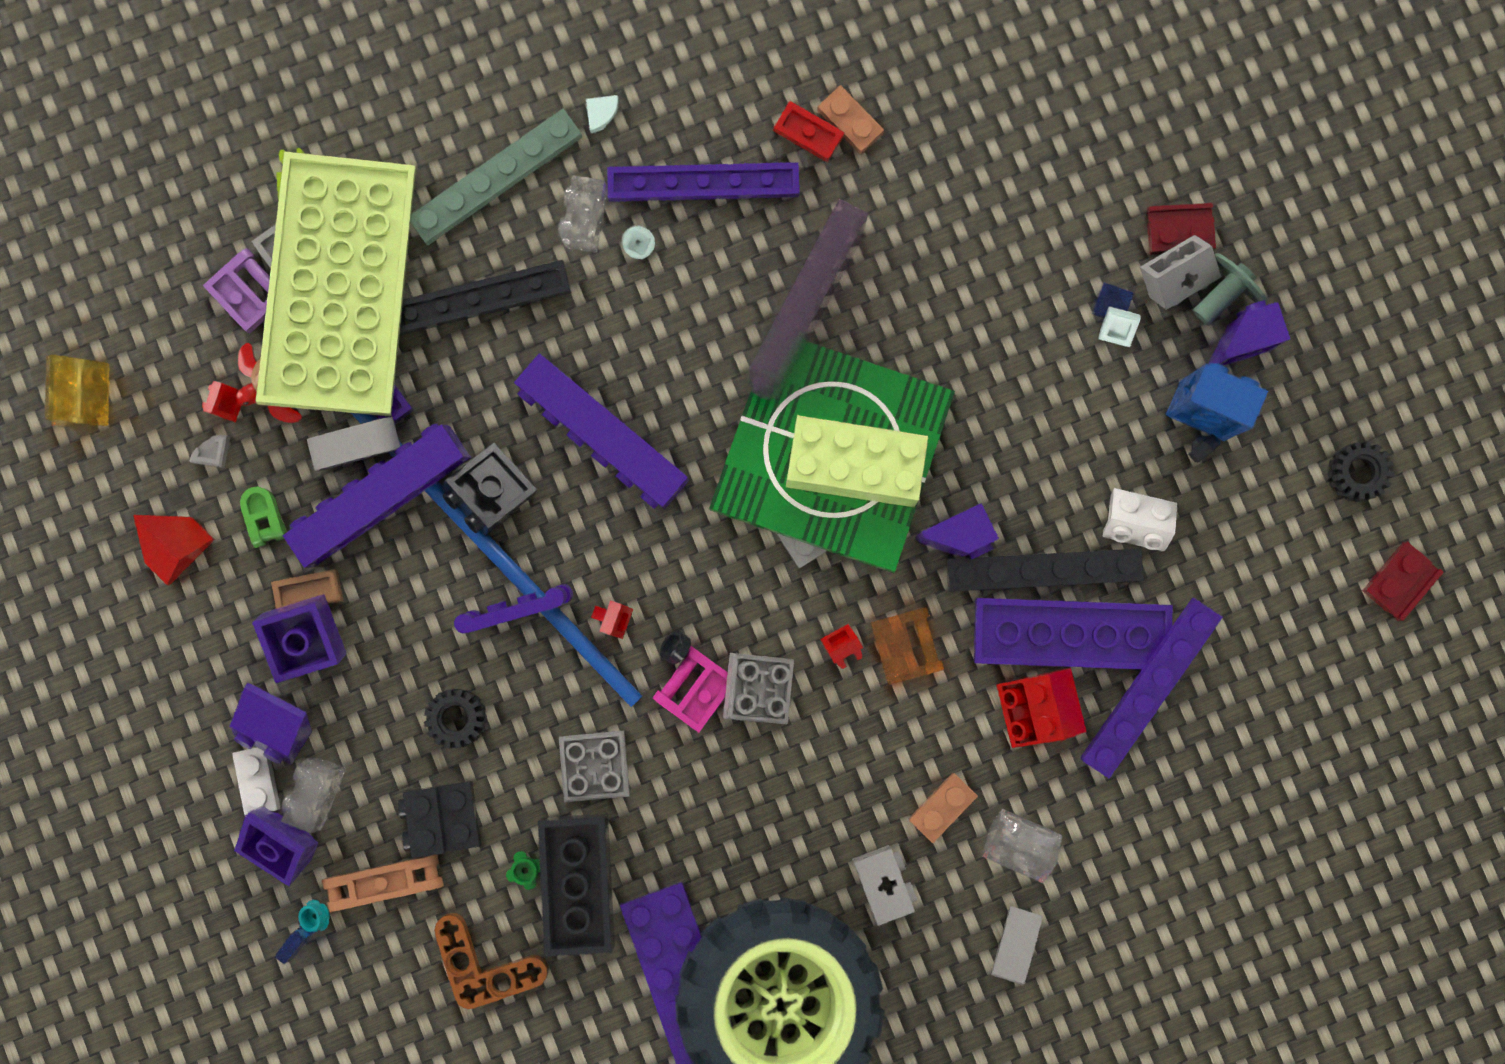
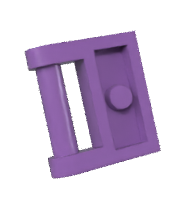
[203,249,270,334]

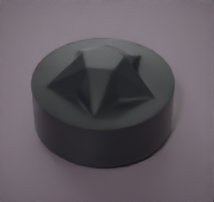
[1188,433,1221,463]
[660,631,691,664]

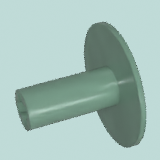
[1193,253,1268,326]

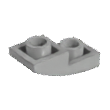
[991,906,1043,985]

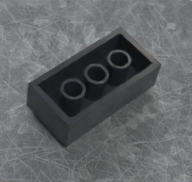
[538,813,615,957]

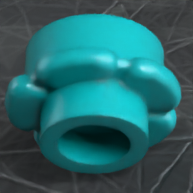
[298,900,330,932]

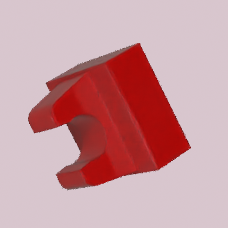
[202,381,242,422]
[591,600,633,639]
[820,624,863,669]

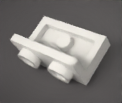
[1103,488,1177,551]

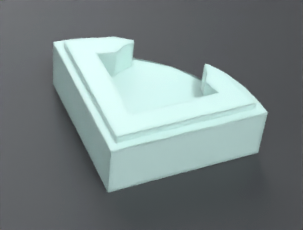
[586,95,619,133]

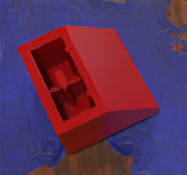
[996,668,1087,748]

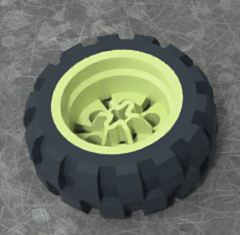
[675,897,885,1064]

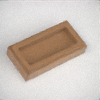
[271,569,343,609]

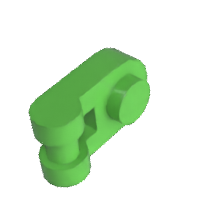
[240,487,287,548]

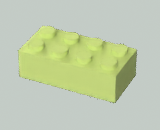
[786,415,928,507]

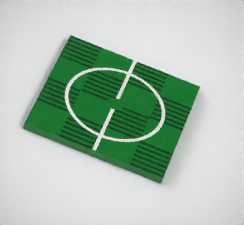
[709,330,955,573]

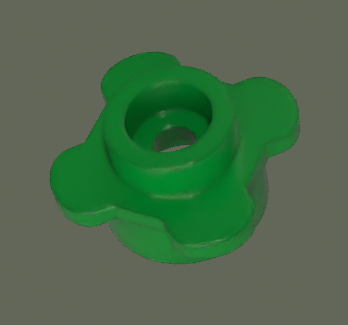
[506,851,540,890]

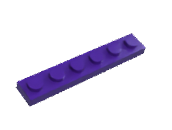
[607,162,799,202]
[1080,597,1223,778]

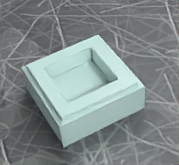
[1099,307,1140,347]

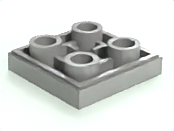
[723,653,794,724]
[559,730,630,802]

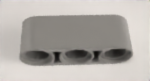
[307,417,400,471]

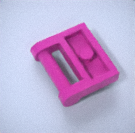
[652,646,728,733]

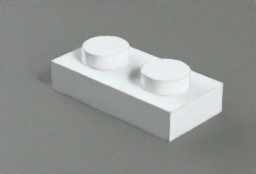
[232,747,281,816]

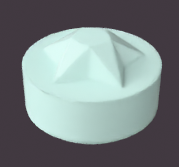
[622,226,655,259]

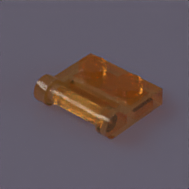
[870,607,945,685]

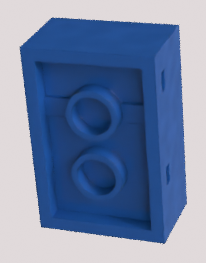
[1165,363,1268,441]

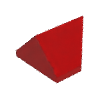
[133,515,215,586]

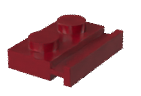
[1146,203,1216,255]
[1362,541,1444,621]

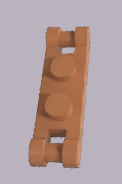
[322,854,444,912]

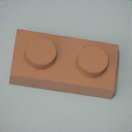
[817,85,884,155]
[908,773,978,843]

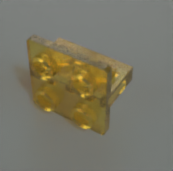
[45,355,109,427]

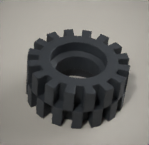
[1327,441,1394,502]
[424,689,487,749]

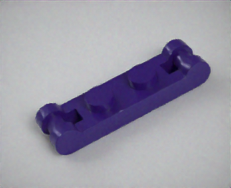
[454,584,573,634]

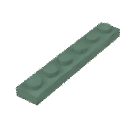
[411,109,582,246]

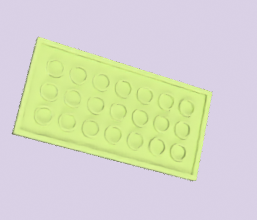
[256,152,416,416]

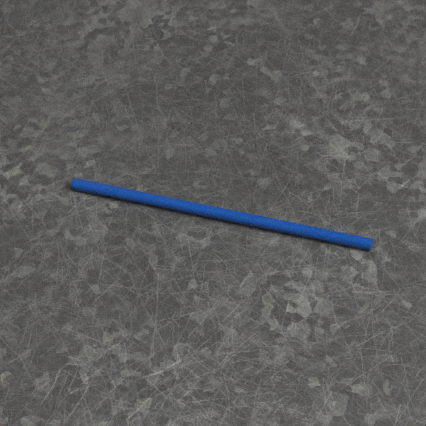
[351,413,642,707]

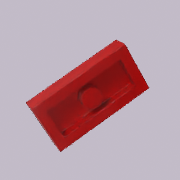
[773,101,845,163]

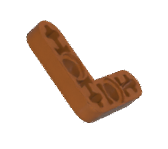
[434,913,549,1009]

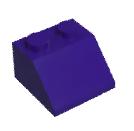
[1208,300,1290,366]
[916,503,999,559]
[230,682,312,765]
[234,807,319,886]

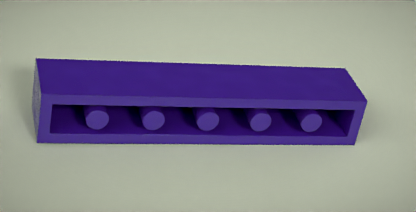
[514,353,689,510]
[282,423,471,568]

